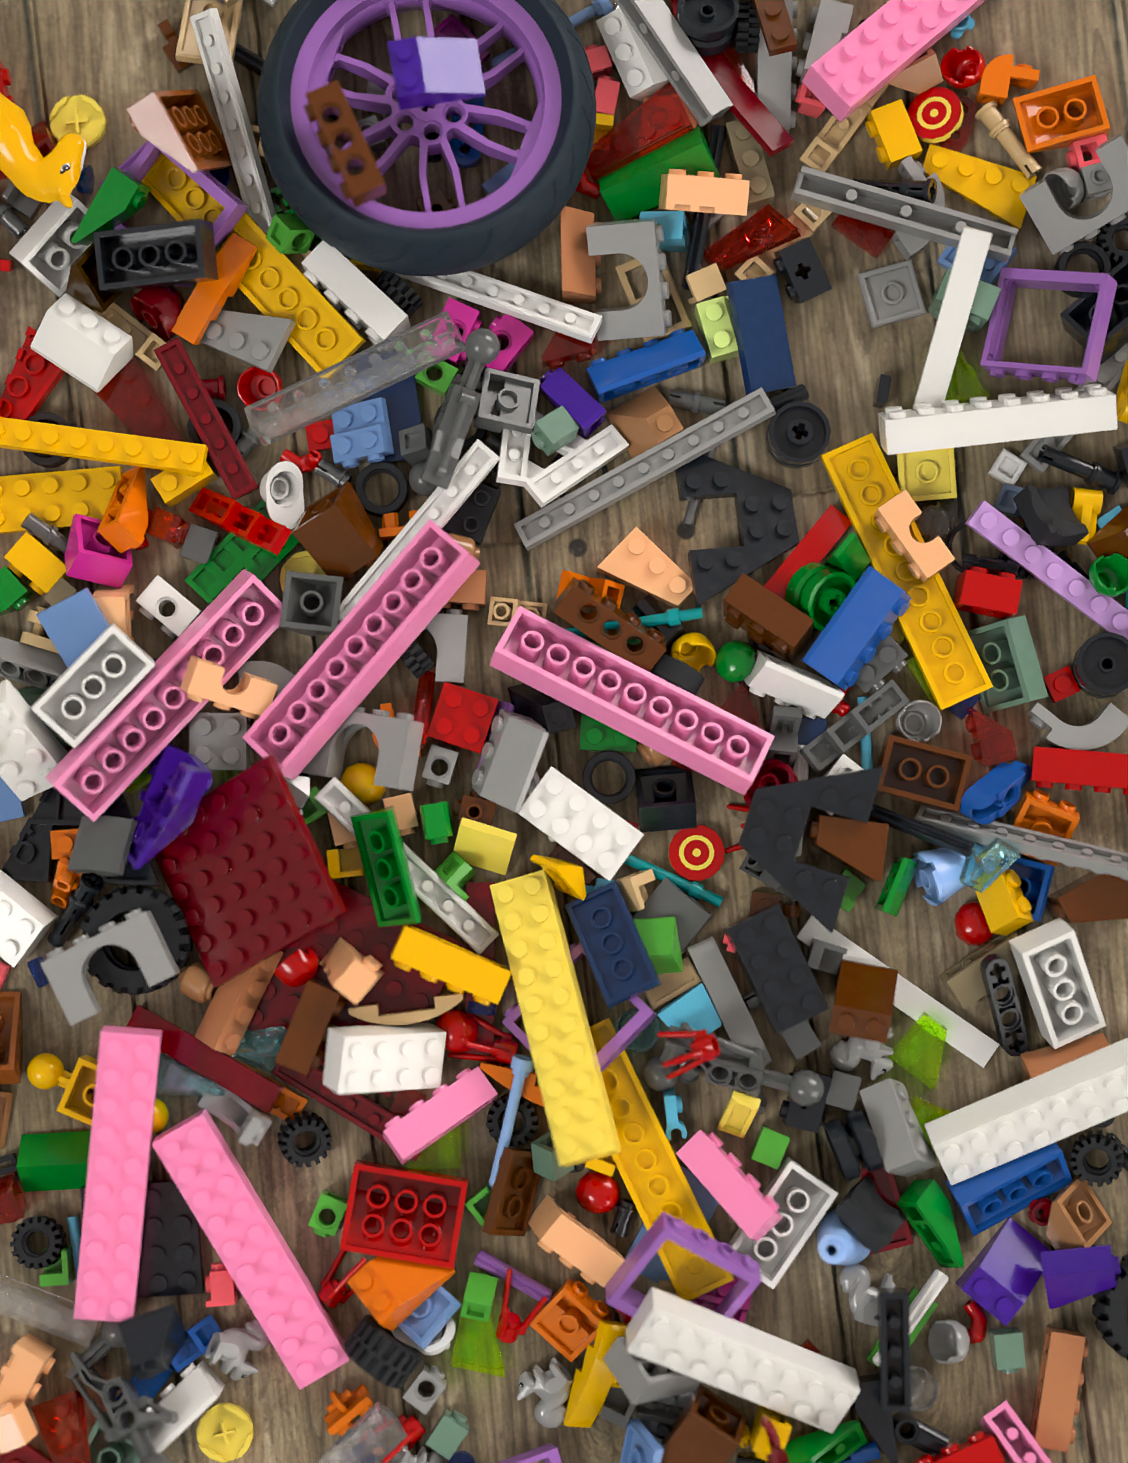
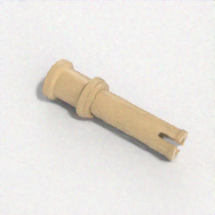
[975,100,1042,180]

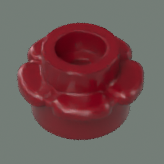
[1027,1198,1052,1226]

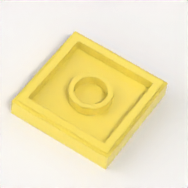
[897,448,957,501]
[453,817,517,875]

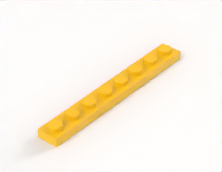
[0,417,208,475]

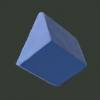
[1002,855,1055,922]

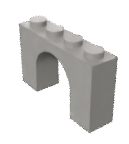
[1019,133,1128,255]
[586,217,672,341]
[425,609,469,685]
[302,707,424,791]
[40,908,180,1026]

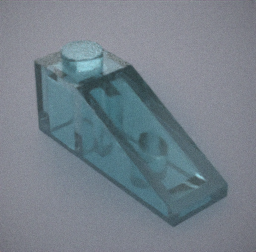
[156,1053,226,1098]

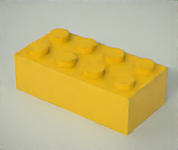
[390,924,512,1006]

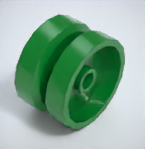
[785,563,856,631]

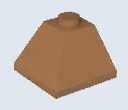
[887,48,943,94]
[606,386,684,459]
[1046,1175,1112,1250]

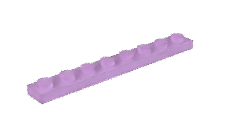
[965,500,1128,639]

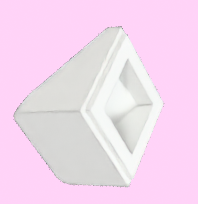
[284,776,310,808]

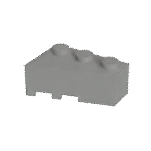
[795,0,854,86]
[859,1078,938,1177]
[603,1336,701,1405]

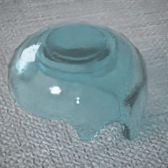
[616,1008,660,1053]

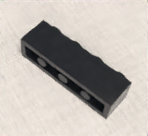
[877,1288,911,1412]

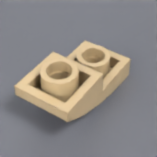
[487,596,550,628]

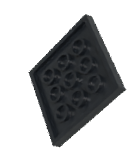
[80,1179,205,1298]

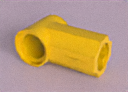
[1070,487,1103,545]

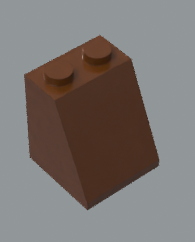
[292,481,383,581]
[807,816,889,881]
[1046,871,1128,923]
[829,959,898,1044]
[660,1384,748,1463]

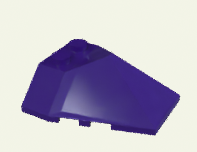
[127,743,212,869]

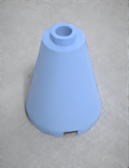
[911,842,993,906]
[817,1209,870,1266]

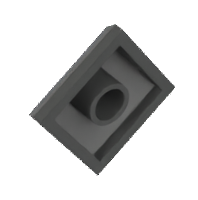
[279,571,344,636]

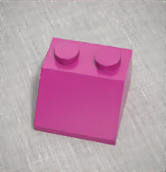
[65,513,133,588]

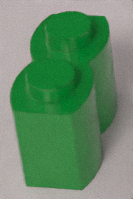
[419,802,454,845]

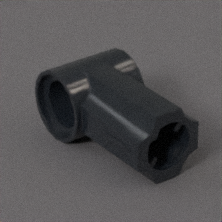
[631,594,686,653]
[892,1412,950,1456]

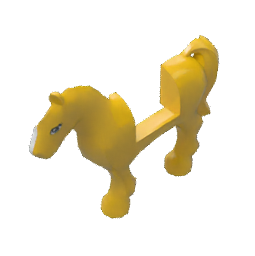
[0,93,87,209]

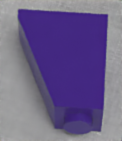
[539,367,606,439]
[1040,1245,1121,1309]

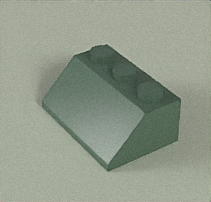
[967,615,1048,714]

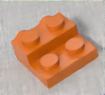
[1012,789,1080,868]
[530,1278,612,1362]

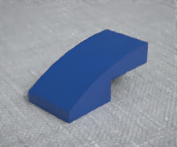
[171,1314,223,1373]

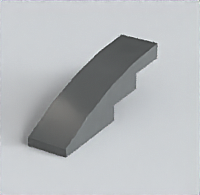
[799,679,910,773]

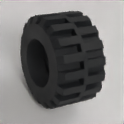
[344,1315,422,1389]

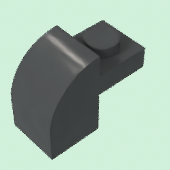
[766,706,802,768]

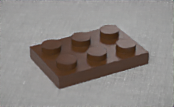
[482,1147,541,1236]

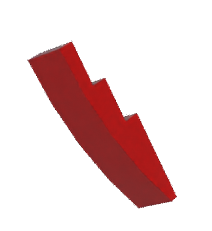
[188,487,292,556]
[764,504,851,600]

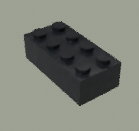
[93,219,218,292]
[1060,257,1128,365]
[723,904,829,1034]

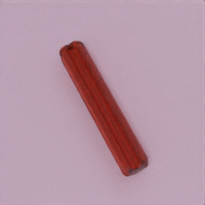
[413,671,436,749]

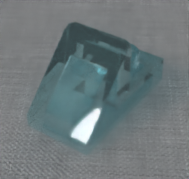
[959,838,1020,893]
[231,1026,287,1072]

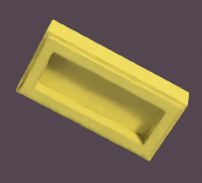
[717,1091,761,1138]

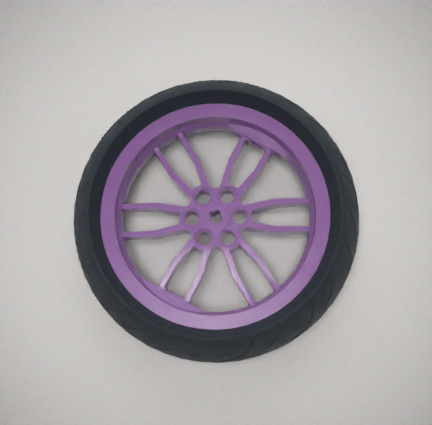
[258,0,596,276]

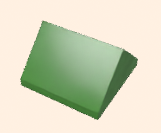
[634,916,684,974]

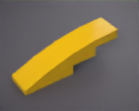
[563,1320,628,1428]

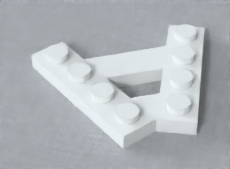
[496,412,629,508]

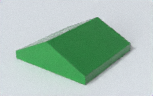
[874,857,918,917]

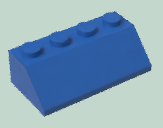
[586,328,706,404]
[802,566,911,691]
[945,1142,1073,1236]

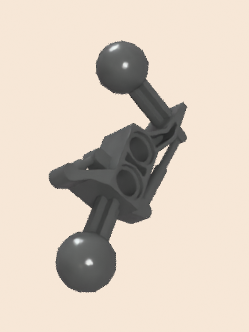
[409,328,500,496]
[643,1022,824,1115]
[66,1321,178,1463]

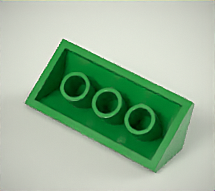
[598,126,720,221]
[350,806,422,927]
[16,1130,91,1192]

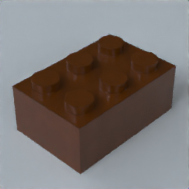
[723,573,814,663]
[877,734,973,812]
[275,978,347,1075]

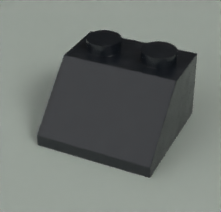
[635,765,697,833]

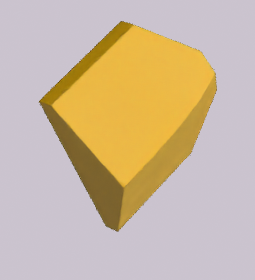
[530,854,586,901]

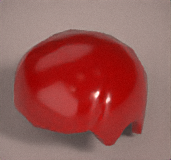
[939,46,986,89]
[236,366,283,409]
[954,900,995,946]
[274,947,319,988]
[435,1009,478,1053]
[575,1171,621,1214]

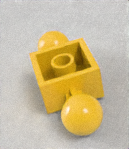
[27,1053,169,1134]

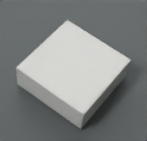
[987,449,1027,485]

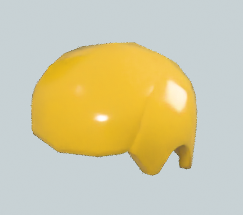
[670,632,717,672]
[340,763,386,806]

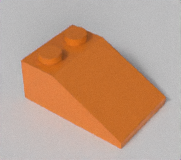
[1012,74,1110,153]
[347,1256,456,1332]

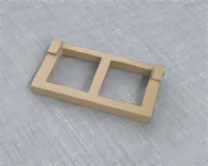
[615,249,693,342]

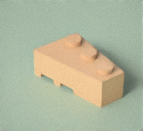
[659,169,750,216]
[596,527,693,608]
[92,585,134,641]
[319,937,385,1005]
[528,1194,625,1288]
[0,1333,57,1406]

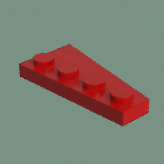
[0,326,65,421]

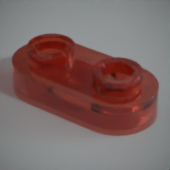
[939,96,976,152]

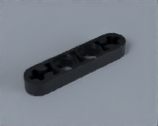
[980,954,1029,1057]

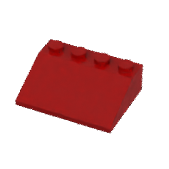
[340,1159,469,1269]

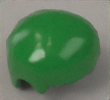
[1088,553,1128,597]
[715,640,756,683]

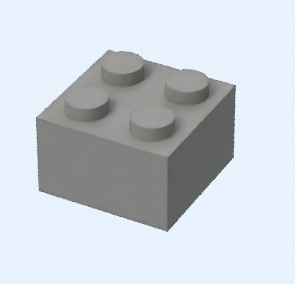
[189,713,251,771]

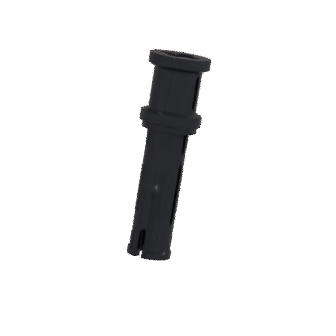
[853,177,937,204]
[1037,444,1123,495]
[47,873,104,948]

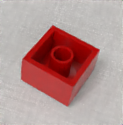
[952,567,1023,620]
[427,682,500,755]

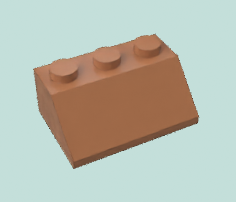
[560,206,601,304]
[1020,1033,1109,1081]

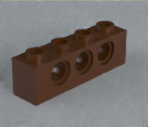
[304,80,387,207]
[553,577,667,672]

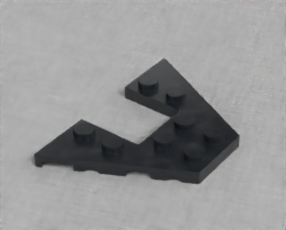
[675,455,799,608]
[739,766,884,933]
[2,786,160,886]

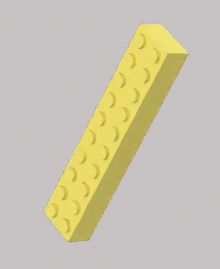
[490,870,622,1167]

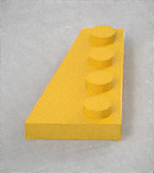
[922,144,1037,232]

